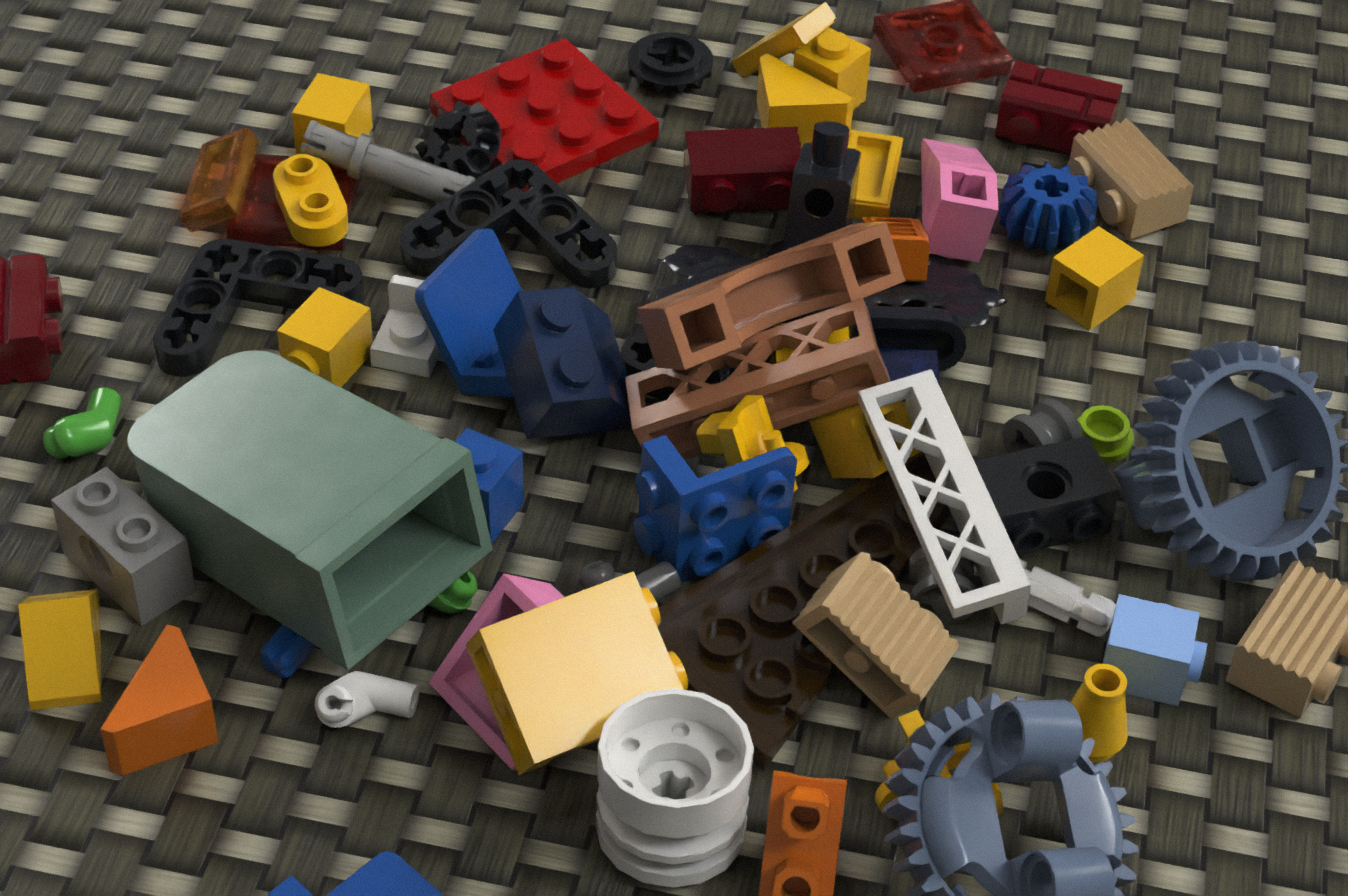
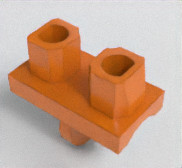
[758,770,847,896]

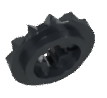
[628,32,713,95]
[415,101,501,179]

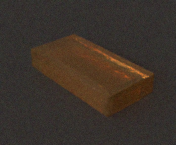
[179,127,259,233]

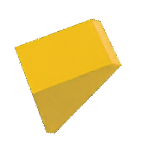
[757,53,854,148]
[18,589,102,710]

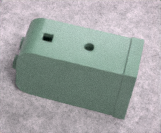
[127,350,493,670]

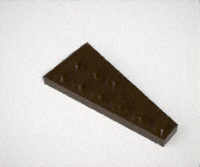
[658,451,951,772]

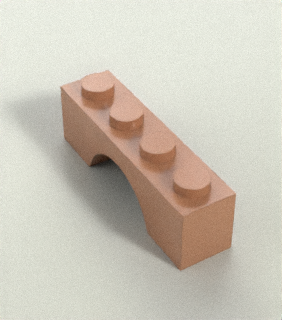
[637,221,905,370]

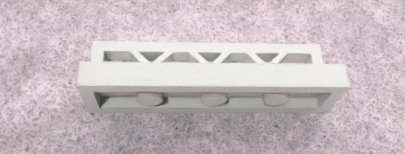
[858,369,1031,624]

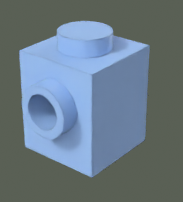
[1102,594,1207,706]

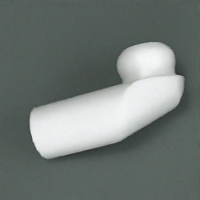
[315,671,420,728]

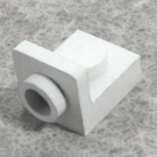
[370,275,441,378]

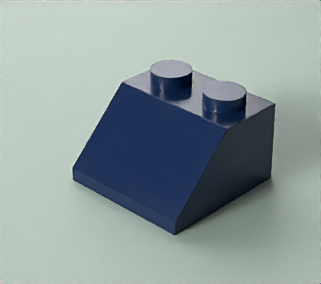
[493,287,632,439]

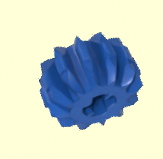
[998,161,1098,256]

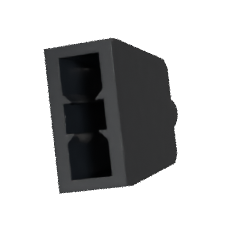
[782,121,861,251]

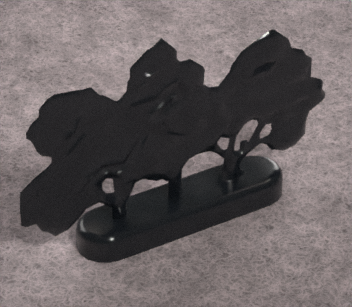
[654,240,1007,373]

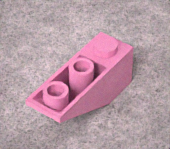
[921,138,999,263]

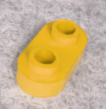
[273,154,349,247]

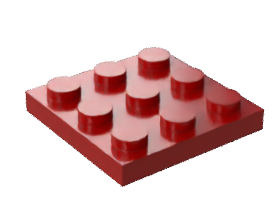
[430,38,659,192]

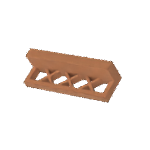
[625,298,890,460]

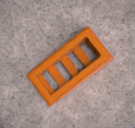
[862,216,930,282]

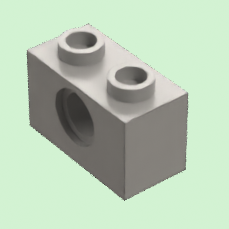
[51,466,196,626]

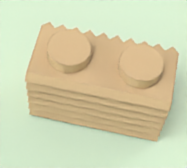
[1067,118,1194,240]
[793,552,959,718]
[1225,560,1348,718]

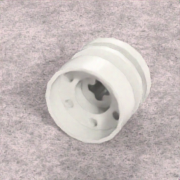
[596,688,754,888]

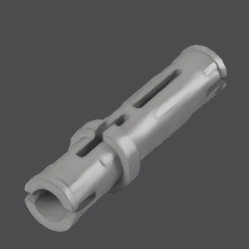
[300,120,475,203]

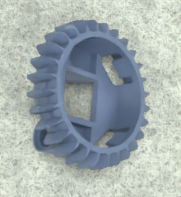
[1114,341,1348,581]
[881,693,1138,896]

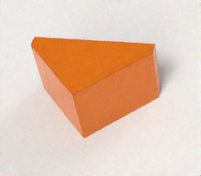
[100,624,219,776]

